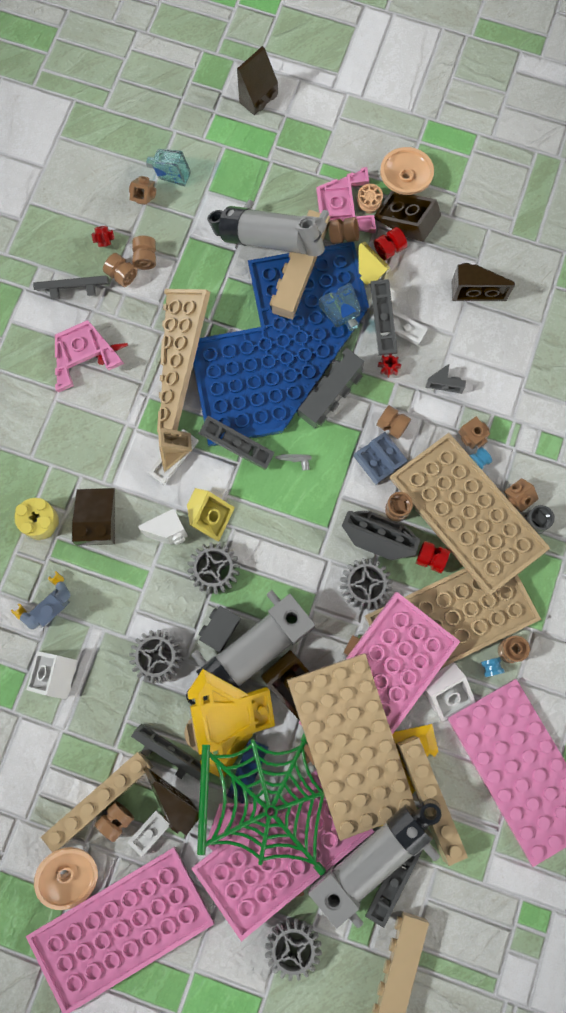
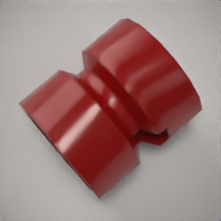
[373,227,408,261]
[415,540,450,574]

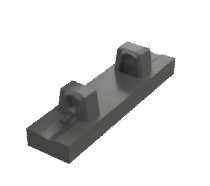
[33,275,110,300]
[370,279,397,356]
[198,416,275,470]
[131,724,201,781]
[365,850,423,928]

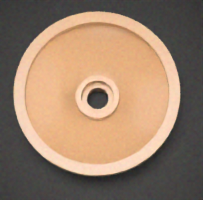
[380,147,434,195]
[34,847,98,910]

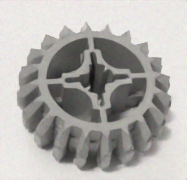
[187,542,240,595]
[340,558,393,611]
[129,630,183,684]
[265,918,322,981]

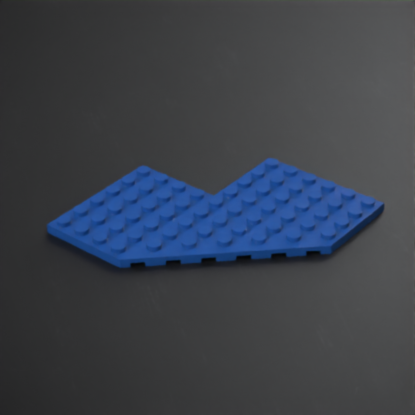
[193,242,369,447]

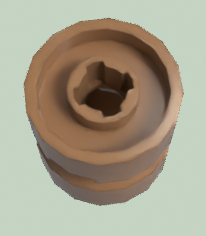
[329,217,359,244]
[132,235,156,270]
[103,253,138,287]
[376,405,411,439]
[385,492,413,522]
[498,635,530,663]
[95,801,134,842]

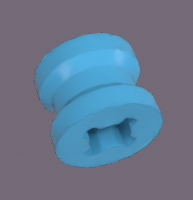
[469,447,492,470]
[481,657,505,677]

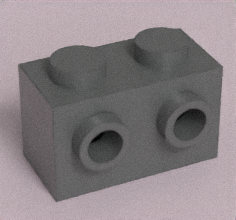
[198,606,241,653]

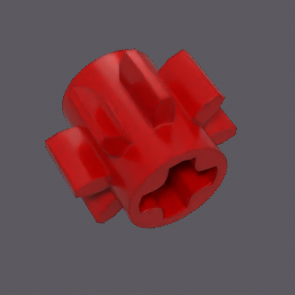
[91,226,114,247]
[378,354,402,378]

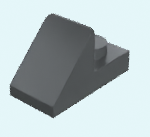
[425,364,466,394]

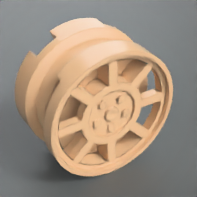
[357,184,383,214]

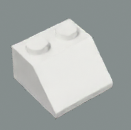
[138,509,188,545]
[26,651,77,700]
[424,662,475,722]

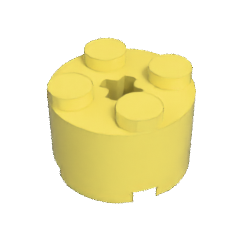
[14,498,59,540]

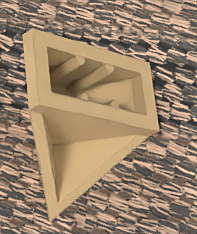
[158,427,192,473]

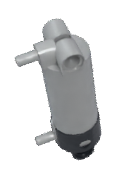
[207,200,329,256]

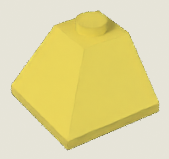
[359,242,390,285]
[187,488,235,542]

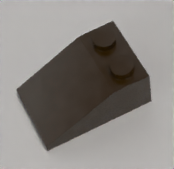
[237,46,278,115]
[374,191,441,242]
[451,263,515,301]
[72,488,115,546]
[261,650,310,720]
[143,766,199,836]

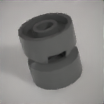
[524,505,555,534]

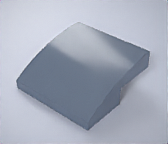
[353,432,408,485]

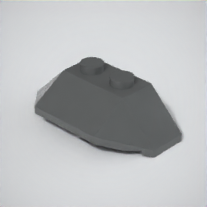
[342,511,421,560]

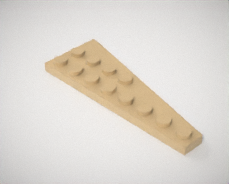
[157,289,211,432]

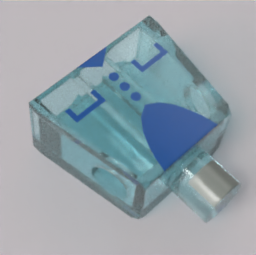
[146,149,191,187]
[319,283,361,331]

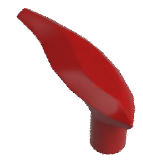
[96,343,129,365]

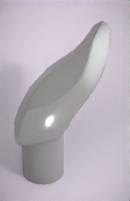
[275,454,312,471]

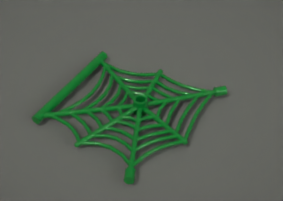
[197,733,326,876]

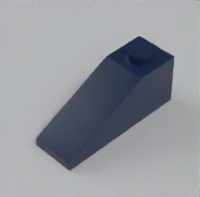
[226,739,269,803]

